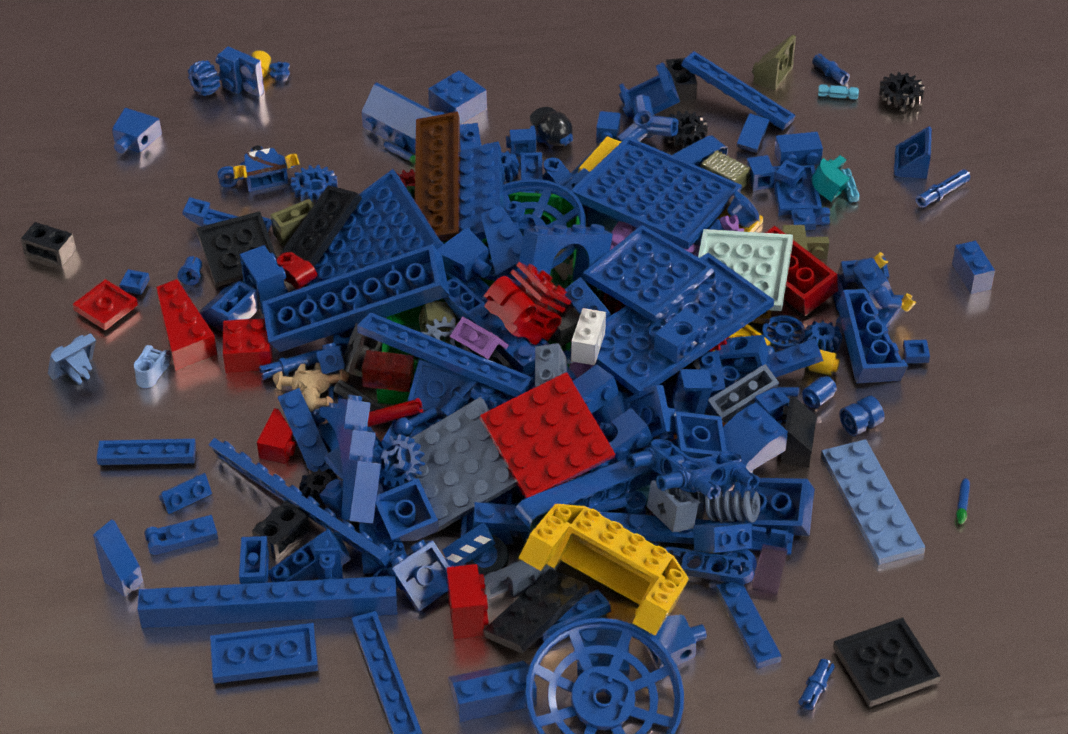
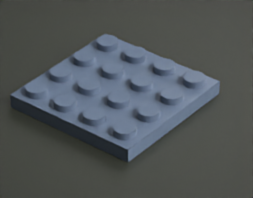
[412,397,518,531]

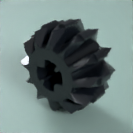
[299,468,338,508]

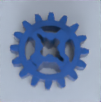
[291,165,338,202]
[373,434,425,488]

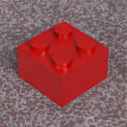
[223,318,272,373]
[447,564,489,639]

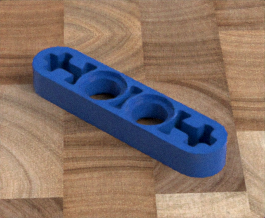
[665,547,755,585]

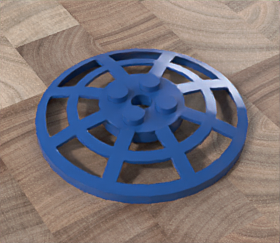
[476,179,586,281]
[525,618,684,734]

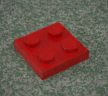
[73,279,138,331]

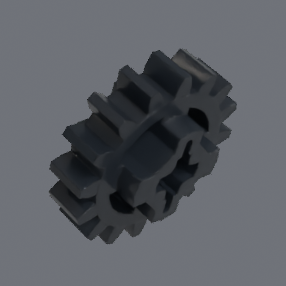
[879,72,925,108]
[663,110,708,148]

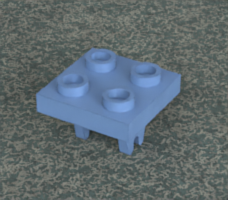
[48,333,96,385]

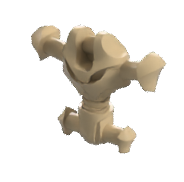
[273,363,349,412]

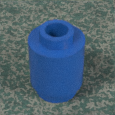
[802,376,837,409]

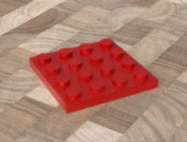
[480,372,615,498]

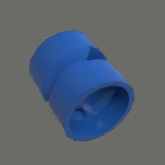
[839,396,885,437]

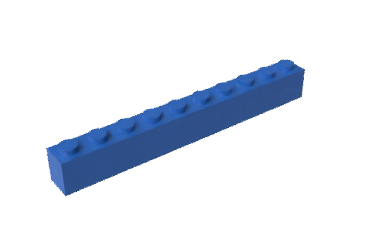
[137,576,398,628]

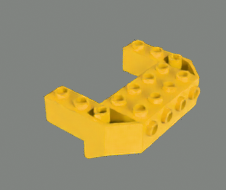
[518,504,689,636]

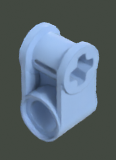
[134,345,171,388]

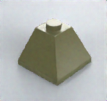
[752,35,796,90]

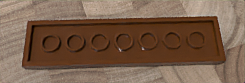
[415,112,460,242]

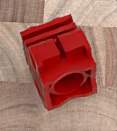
[484,262,572,345]

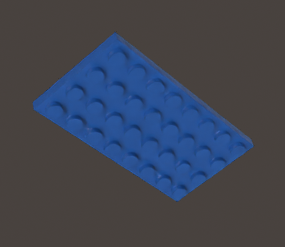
[595,253,774,396]

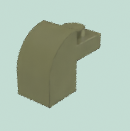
[782,225,829,259]

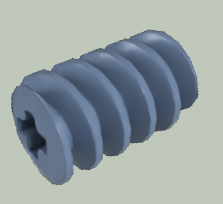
[705,490,760,523]

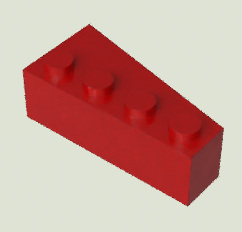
[156,279,217,371]

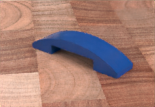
[182,197,272,233]

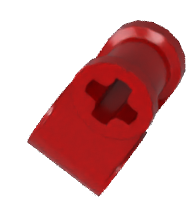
[276,252,317,289]

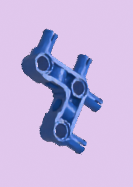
[626,439,759,499]

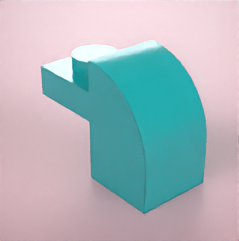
[811,155,850,202]

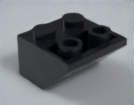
[781,396,817,468]

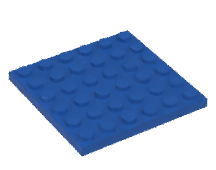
[571,137,742,250]
[307,169,443,286]

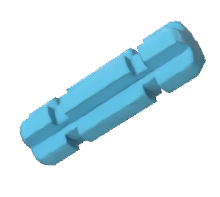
[818,84,859,100]
[840,168,860,203]

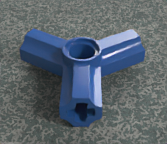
[616,94,679,142]

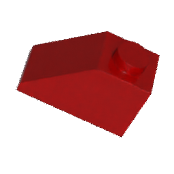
[257,408,296,464]

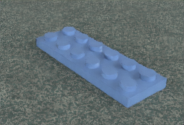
[821,439,925,565]

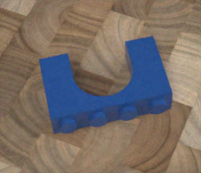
[516,224,613,287]

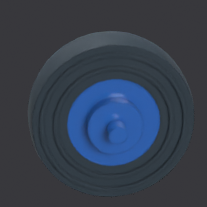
[465,535,509,576]

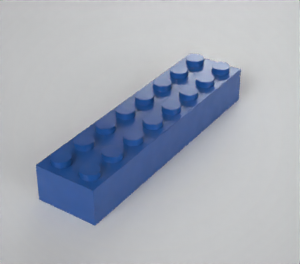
[262,244,450,352]

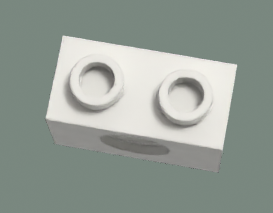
[571,308,606,365]

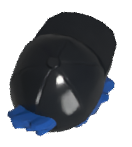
[530,106,573,148]

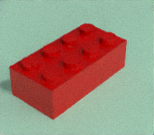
[765,226,838,316]

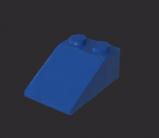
[723,402,788,471]
[733,478,815,536]

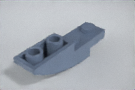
[482,551,562,600]

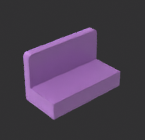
[450,316,509,359]

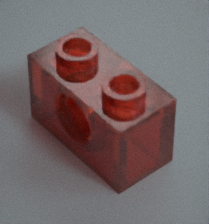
[362,350,414,392]

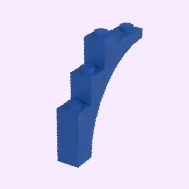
[319,395,381,523]

